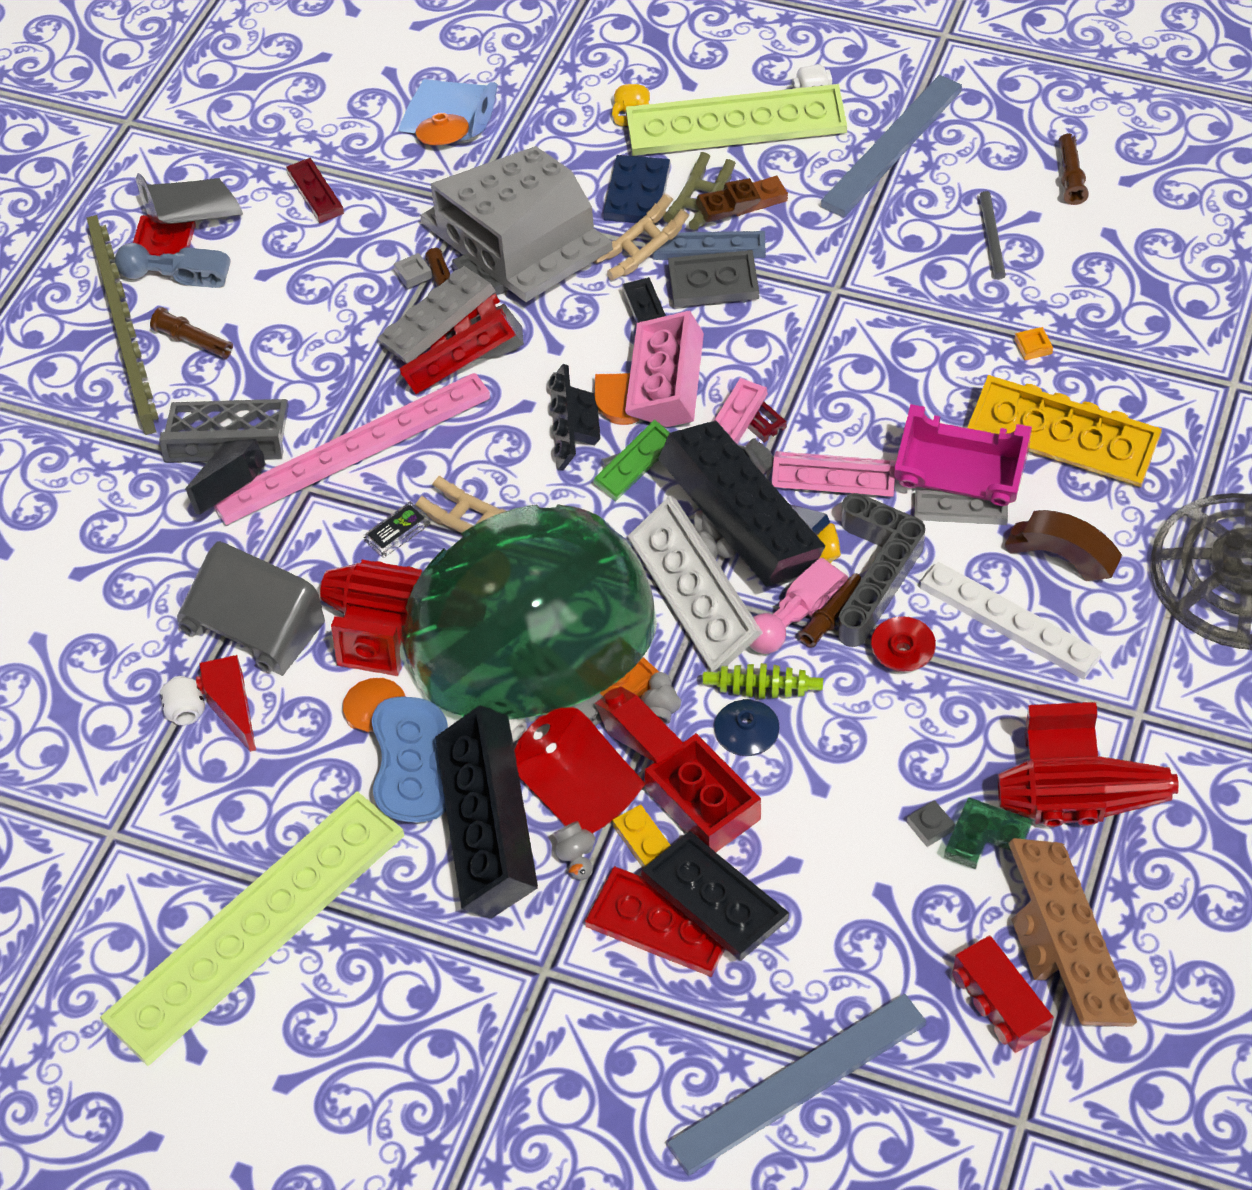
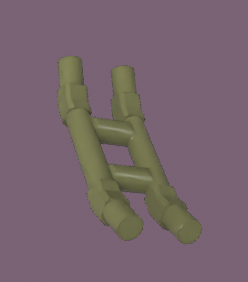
[663,152,736,230]

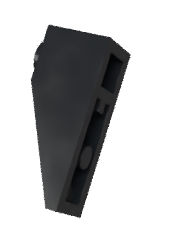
[185,439,266,514]

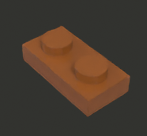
[736,175,788,216]

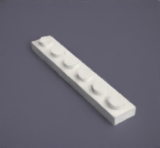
[920,561,1102,680]

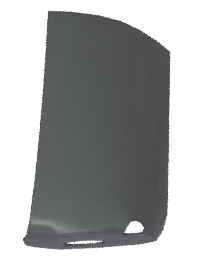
[136,173,243,224]

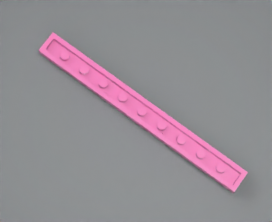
[214,373,490,525]

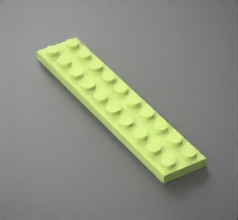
[100,791,405,1066]

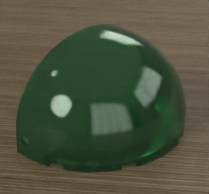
[401,504,657,720]

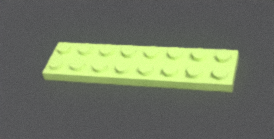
[626,84,847,156]

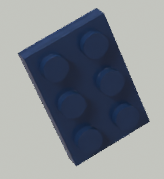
[603,155,671,225]

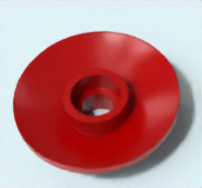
[871,616,936,671]

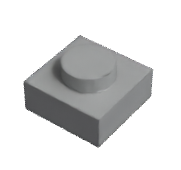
[394,253,432,289]

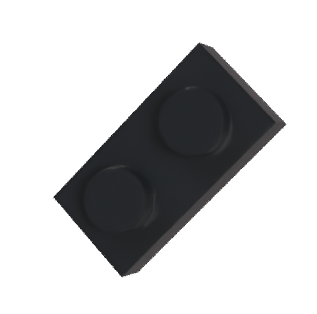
[622,277,666,324]

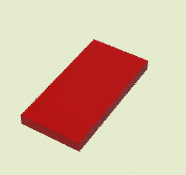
[585,866,725,977]

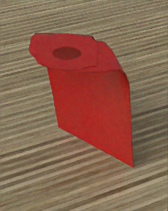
[515,707,645,834]

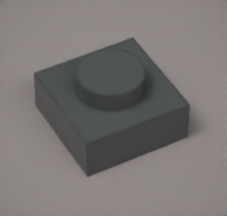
[907,800,955,847]

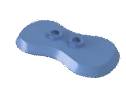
[372,697,448,822]

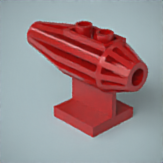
[320,559,486,676]
[997,702,1179,827]

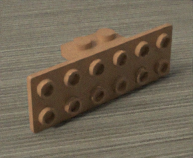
[1009,838,1137,1027]

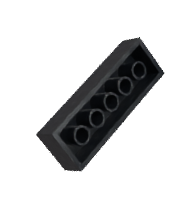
[658,420,826,587]
[435,705,538,919]

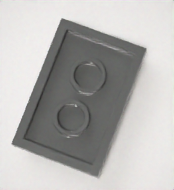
[668,250,759,307]

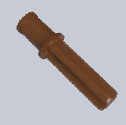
[799,573,862,647]

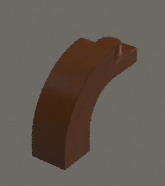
[1004,510,1123,581]

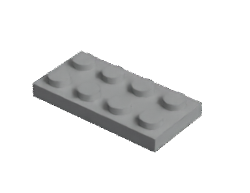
[377,266,496,364]

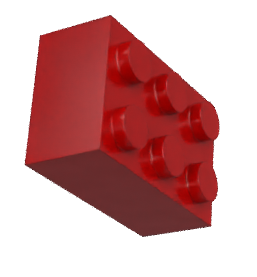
[644,733,761,852]

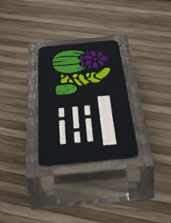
[363,501,431,559]

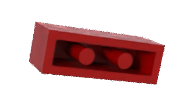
[952,935,1054,1054]

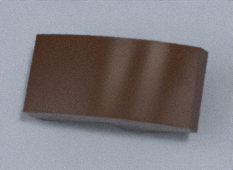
[696,178,761,223]

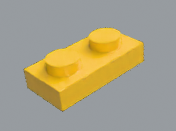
[612,804,671,868]

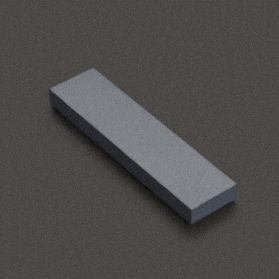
[653,231,766,260]

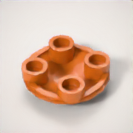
[343,678,406,732]

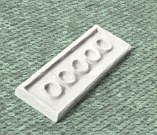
[627,495,763,672]

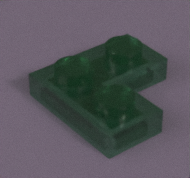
[944,797,1033,869]

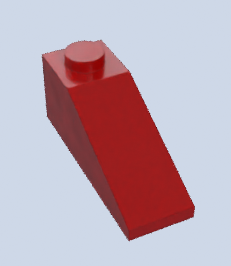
[196,655,256,752]
[595,686,684,764]

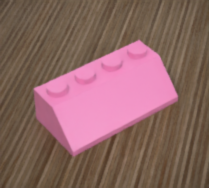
[625,310,704,427]

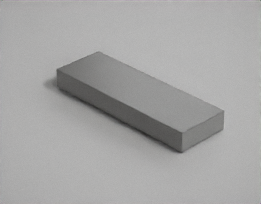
[914,490,1008,525]

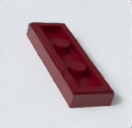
[286,157,344,224]

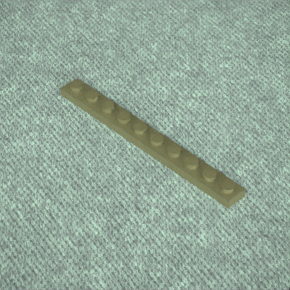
[86,215,159,435]

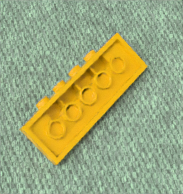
[967,375,1162,487]

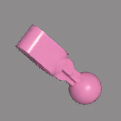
[750,558,848,654]

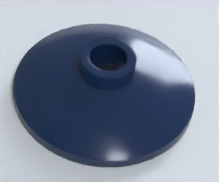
[714,699,780,756]

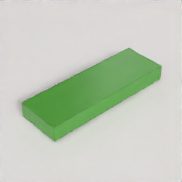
[593,419,670,502]

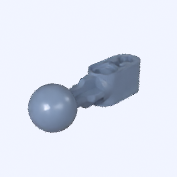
[115,243,231,288]

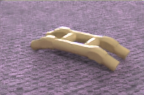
[593,193,690,280]
[415,475,528,549]

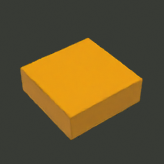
[1014,327,1053,361]

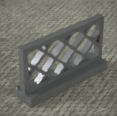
[159,399,289,462]

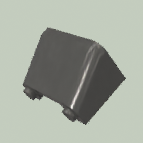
[177,541,325,676]

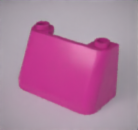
[894,404,1032,506]

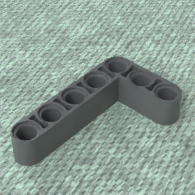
[838,493,926,647]

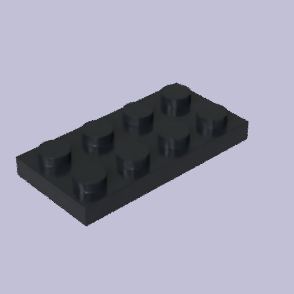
[641,831,789,961]

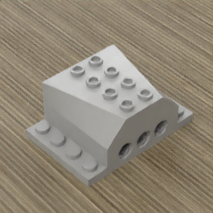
[420,146,613,302]

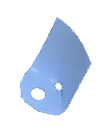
[398,79,498,140]

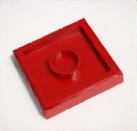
[133,215,196,256]

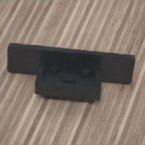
[548,364,601,471]

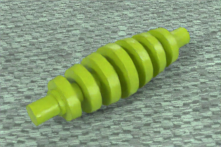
[703,663,823,699]

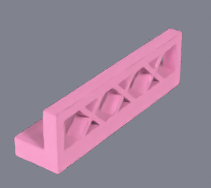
[772,451,897,497]

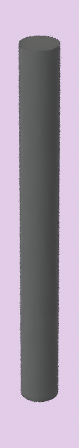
[980,191,1006,280]

